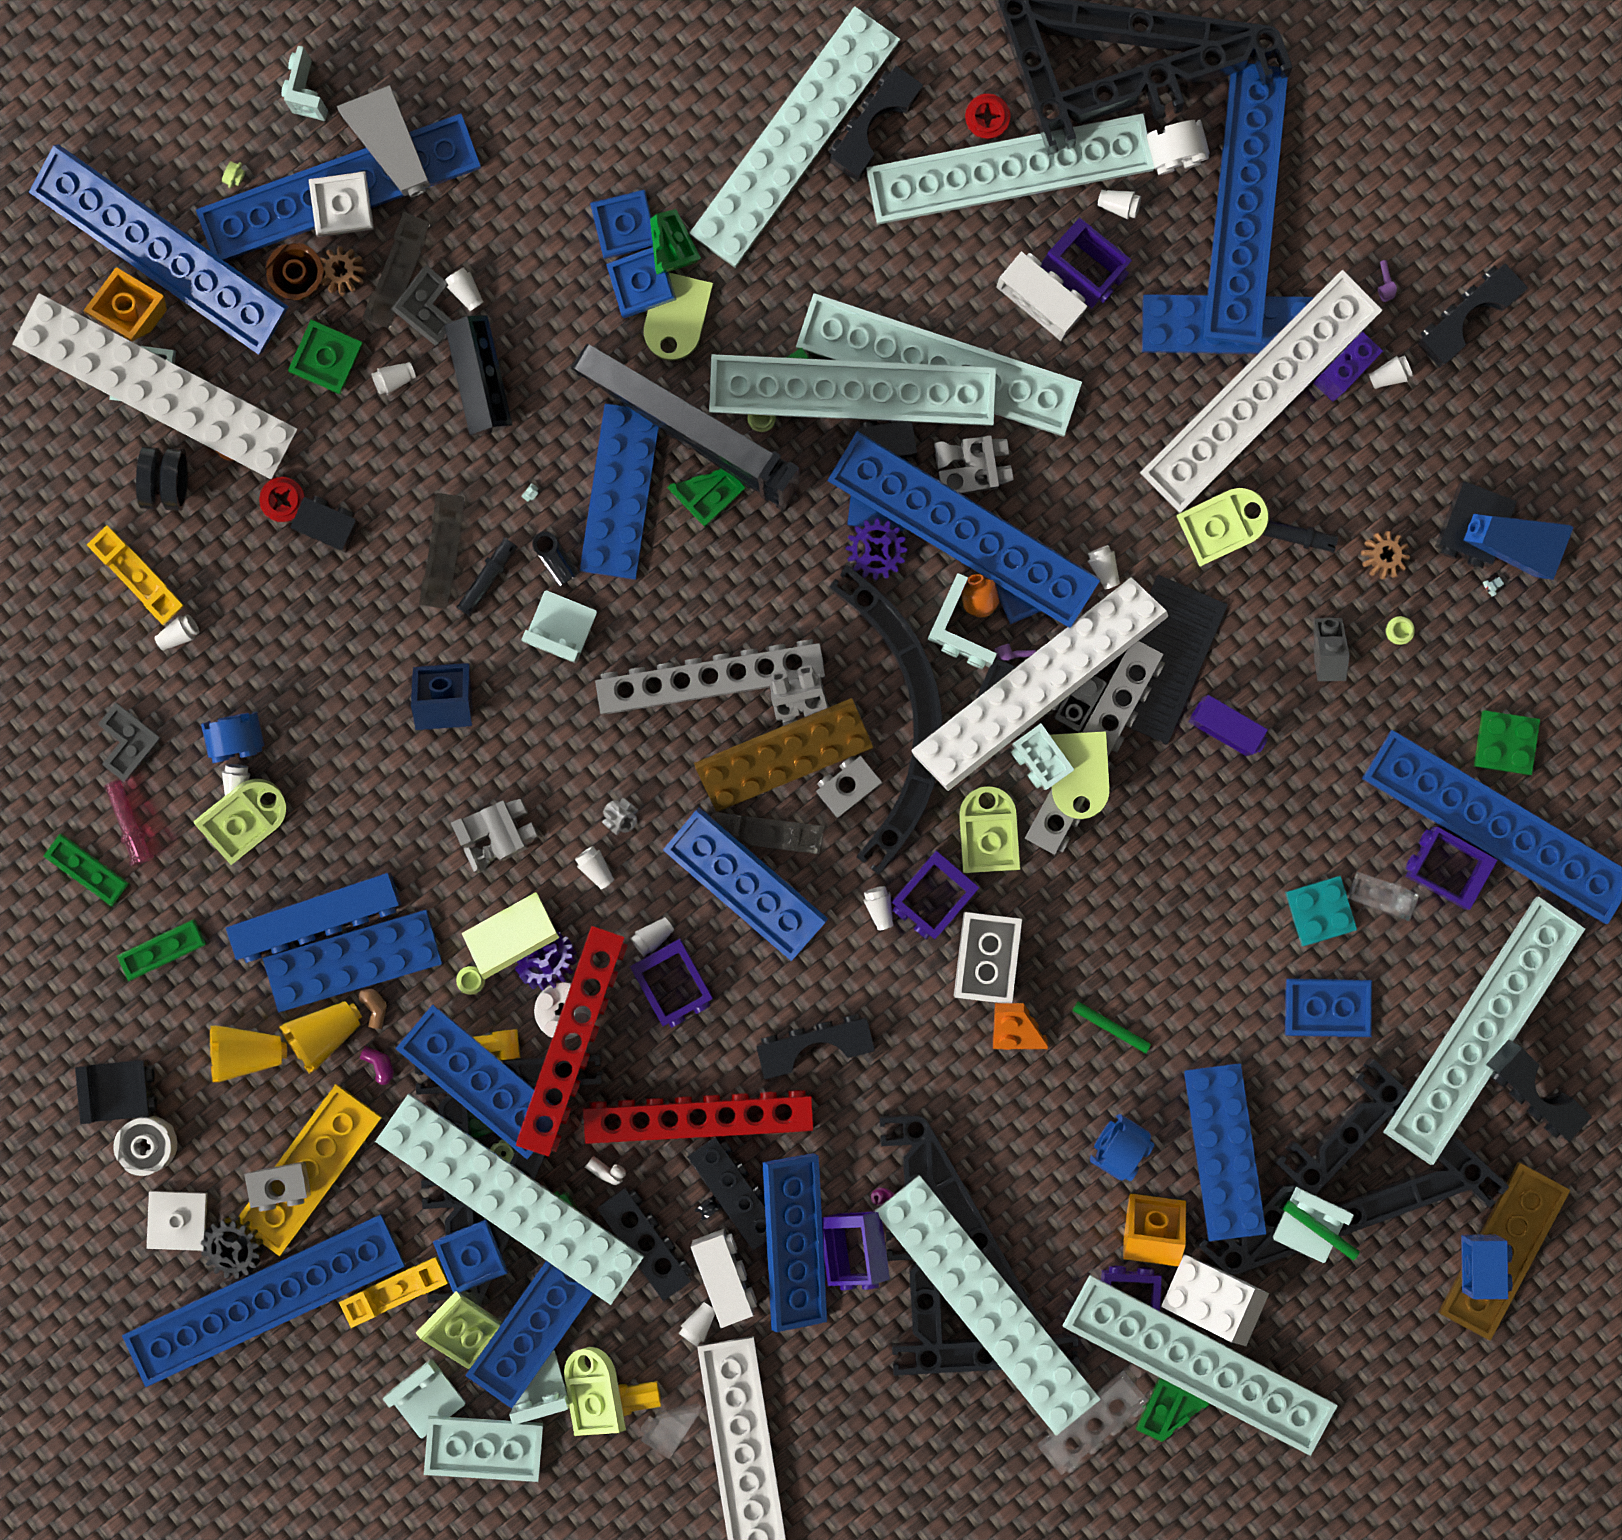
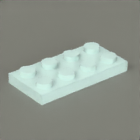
[424,1416,543,1482]

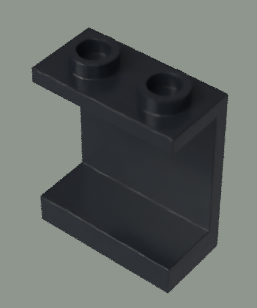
[75,1059,157,1125]

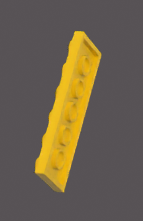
[238,1084,382,1256]

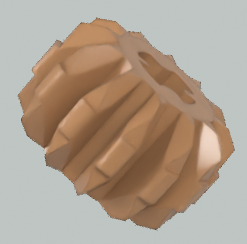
[320,246,366,296]
[1361,531,1410,580]

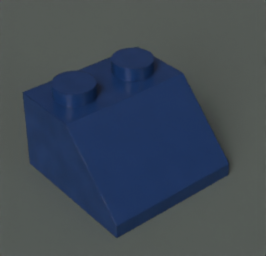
[411,663,473,730]

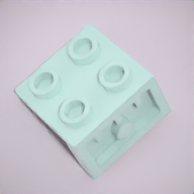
[282,46,328,121]
[521,591,597,663]
[1011,724,1074,790]
[1273,1187,1353,1263]
[509,1350,570,1425]
[383,1358,465,1438]

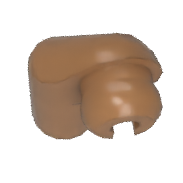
[359,988,387,1029]

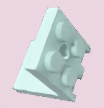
[927,573,997,669]

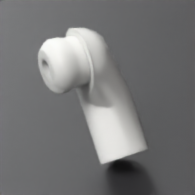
[585,1156,626,1185]

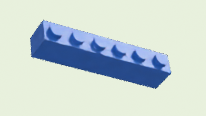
[226,873,402,963]

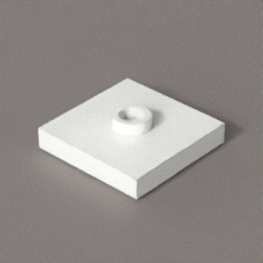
[309,172,374,237]
[147,1191,208,1251]

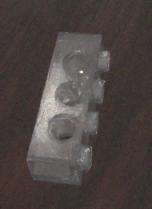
[1038,1370,1149,1475]

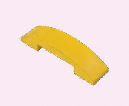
[87,525,184,626]
[339,1257,449,1328]

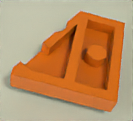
[993,1003,1048,1050]

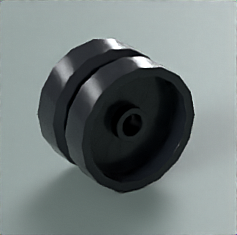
[136,447,188,511]

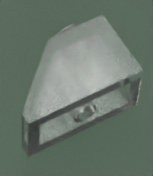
[1347,872,1419,921]
[640,1403,702,1459]

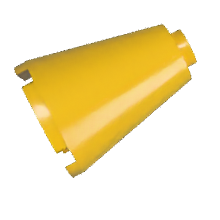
[279,1001,362,1074]
[210,1025,287,1083]

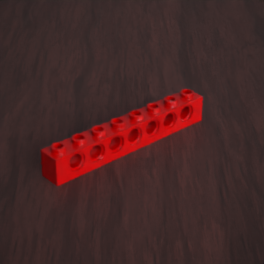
[516,926,628,1157]
[583,1090,813,1144]

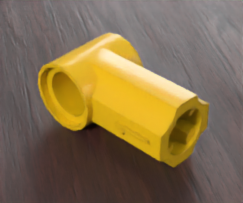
[473,1029,521,1060]
[618,1381,661,1416]

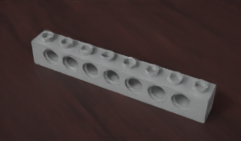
[595,639,825,715]
[1025,641,1165,855]

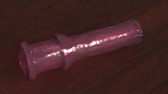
[104,780,154,867]

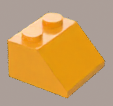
[83,267,167,342]
[1123,1193,1186,1267]

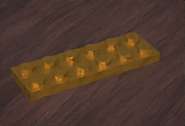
[694,698,873,812]
[1438,1162,1570,1341]

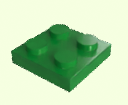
[288,320,364,395]
[1474,710,1540,775]

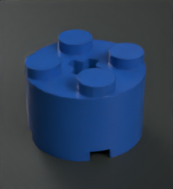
[201,712,265,763]
[1090,1114,1154,1181]

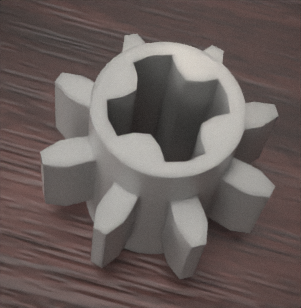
[602,798,638,835]

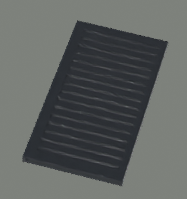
[1105,574,1228,745]

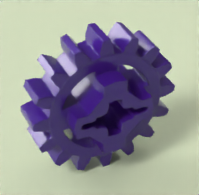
[846,518,907,580]
[515,931,577,991]

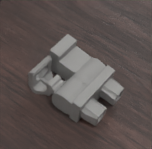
[934,436,1013,495]
[770,665,829,727]
[451,799,539,873]

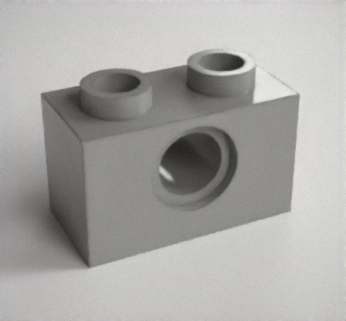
[816,756,882,818]
[244,1161,311,1211]

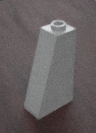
[337,85,430,197]

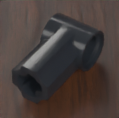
[532,532,579,587]

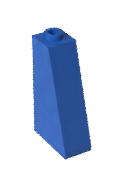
[1464,514,1574,580]

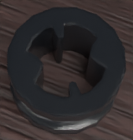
[694,1194,722,1221]

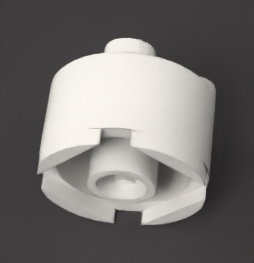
[1146,120,1210,175]
[534,981,591,1040]
[114,1116,177,1176]

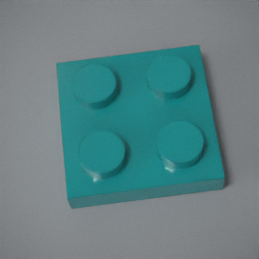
[1285,876,1357,946]

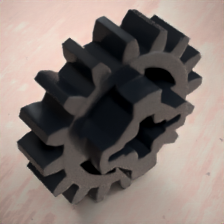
[200,1216,264,1279]

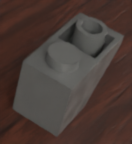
[1313,618,1350,681]
[1054,676,1107,732]

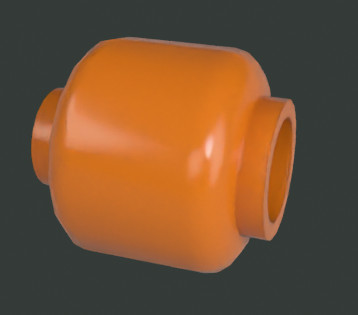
[960,574,999,618]

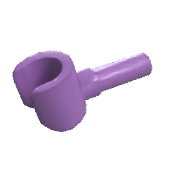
[1378,260,1397,302]
[995,644,1036,662]

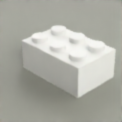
[996,251,1087,341]
[954,912,1022,1003]
[691,1229,757,1328]
[1161,1254,1269,1346]

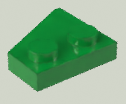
[650,209,701,275]
[667,469,746,528]
[1135,1377,1209,1442]

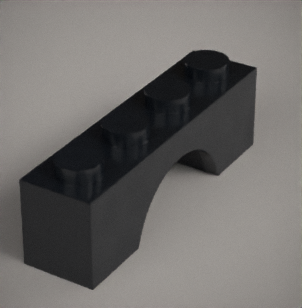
[829,65,923,182]
[1417,263,1528,368]
[756,1013,875,1080]
[1486,1039,1592,1142]

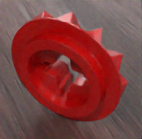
[965,94,1010,140]
[259,477,304,522]

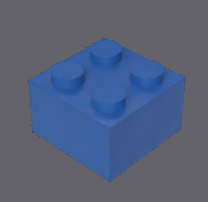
[1461,1234,1513,1299]

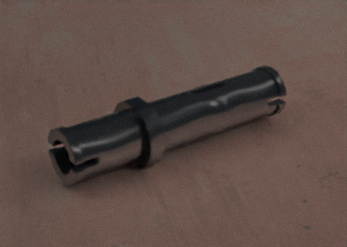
[1254,516,1338,553]
[456,537,519,617]

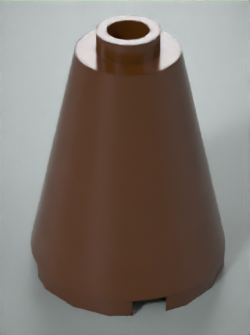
[266,243,324,300]

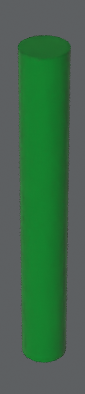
[1072,1001,1151,1054]
[1283,1201,1360,1261]

